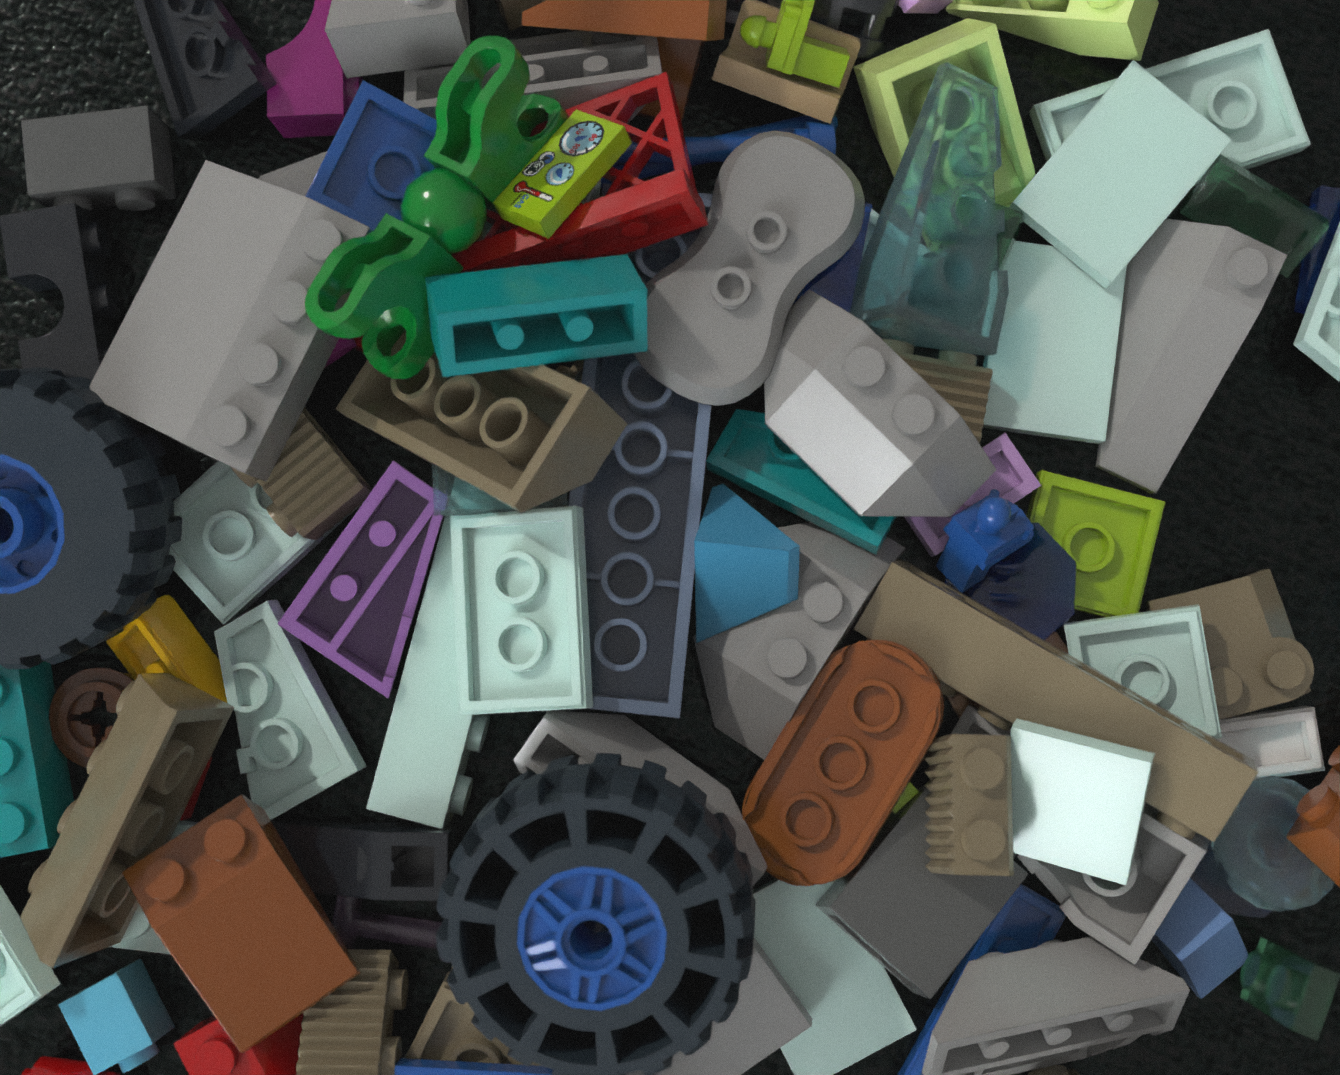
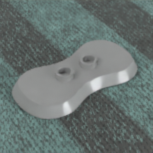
[634,131,865,406]

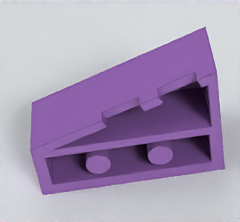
[277,461,449,698]

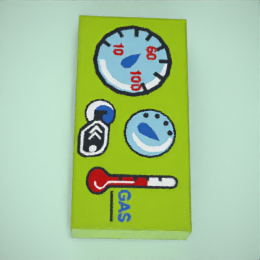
[493,109,632,239]

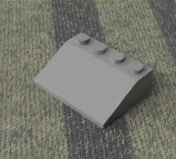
[89,160,372,482]

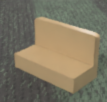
[712,0,861,124]

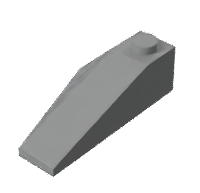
[1096,219,1287,494]
[951,704,1209,965]

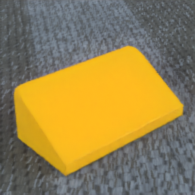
[106,595,227,703]

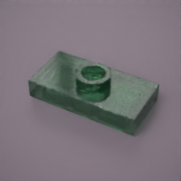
[1180,154,1329,277]

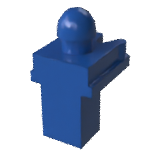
[936,489,1034,593]

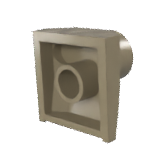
[1144,569,1314,719]

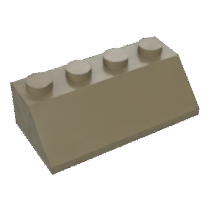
[336,329,627,513]
[20,673,234,968]

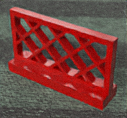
[451,72,709,273]

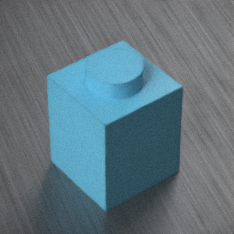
[58,959,175,1075]

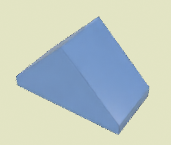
[1151,878,1251,999]

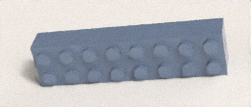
[568,183,713,718]

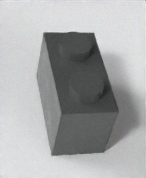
[21,106,176,214]

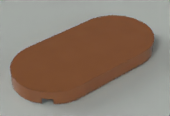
[742,640,944,886]

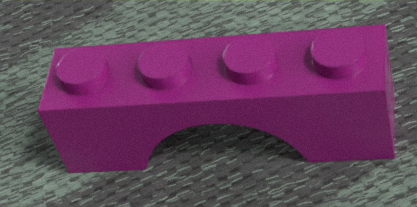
[266,0,364,138]

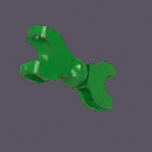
[304,36,570,379]

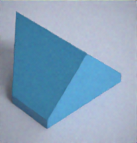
[694,484,800,643]

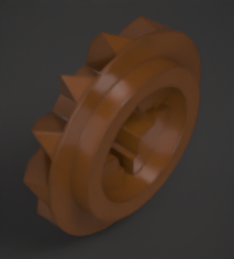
[49,666,133,768]

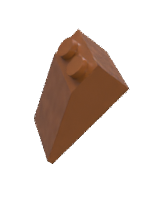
[122,794,361,1053]

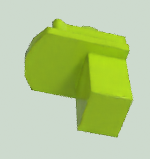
[740,0,850,88]

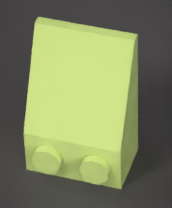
[853,18,1036,253]

